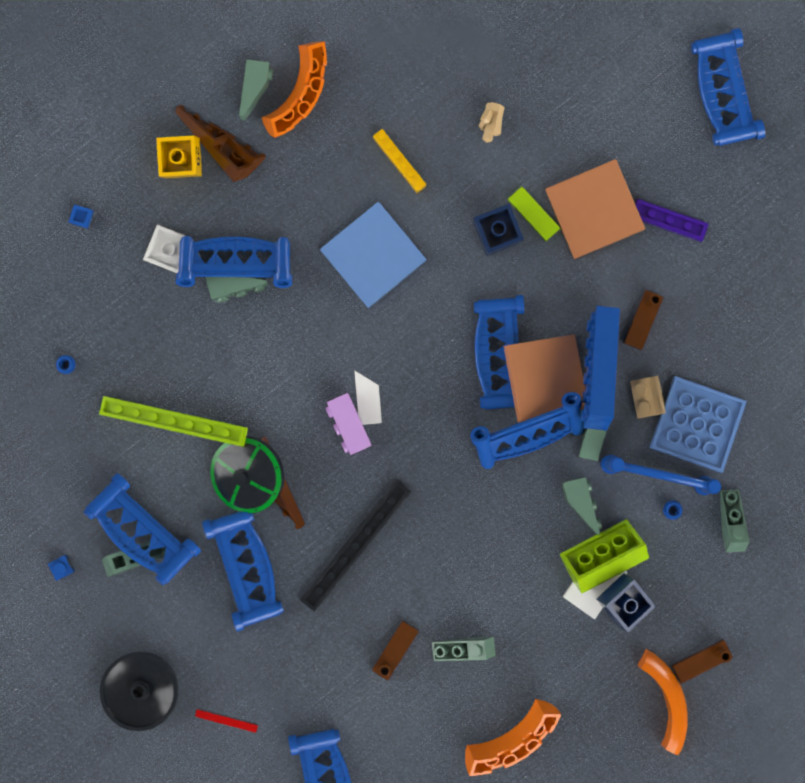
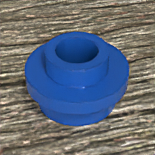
[56,355,76,374]
[663,501,683,520]

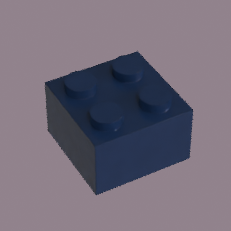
[472,203,524,256]
[596,573,656,633]

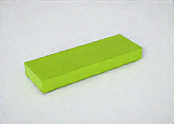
[508,187,560,242]

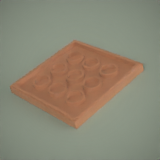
[545,159,645,259]
[503,334,585,422]

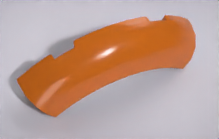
[261,41,327,138]
[637,649,688,756]
[465,699,561,776]

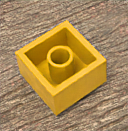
[156,135,202,179]

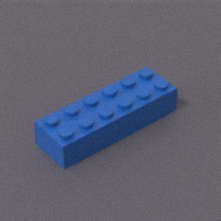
[581,306,620,431]

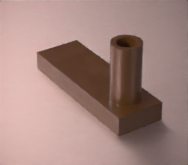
[623,290,663,350]
[372,620,419,681]
[671,639,733,684]

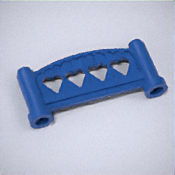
[691,28,765,146]
[176,236,292,288]
[474,295,524,410]
[470,392,584,469]
[600,455,721,495]
[83,473,201,586]
[202,512,284,632]
[288,729,351,783]

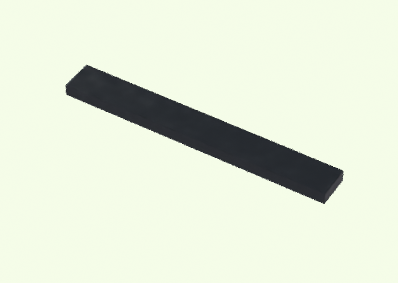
[300,480,411,612]

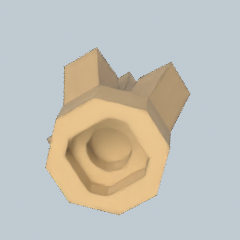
[479,102,505,143]

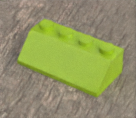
[560,519,649,594]

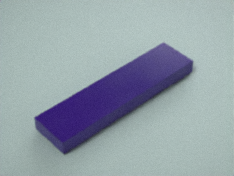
[635,199,709,242]

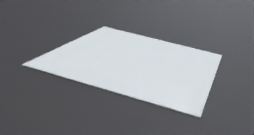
[354,370,382,425]

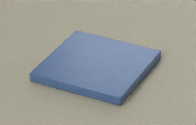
[320,201,427,308]
[649,376,747,473]

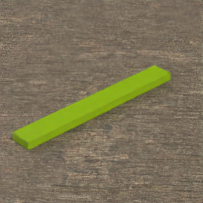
[99,396,248,447]

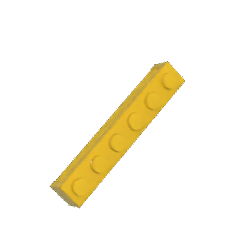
[373,129,426,193]

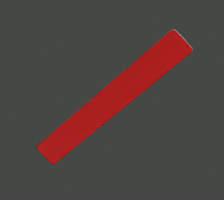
[195,709,258,733]

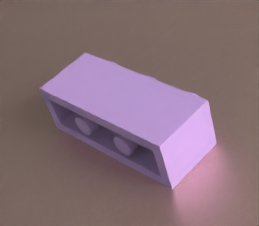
[325,393,372,455]

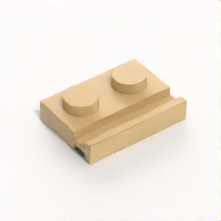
[630,376,666,419]

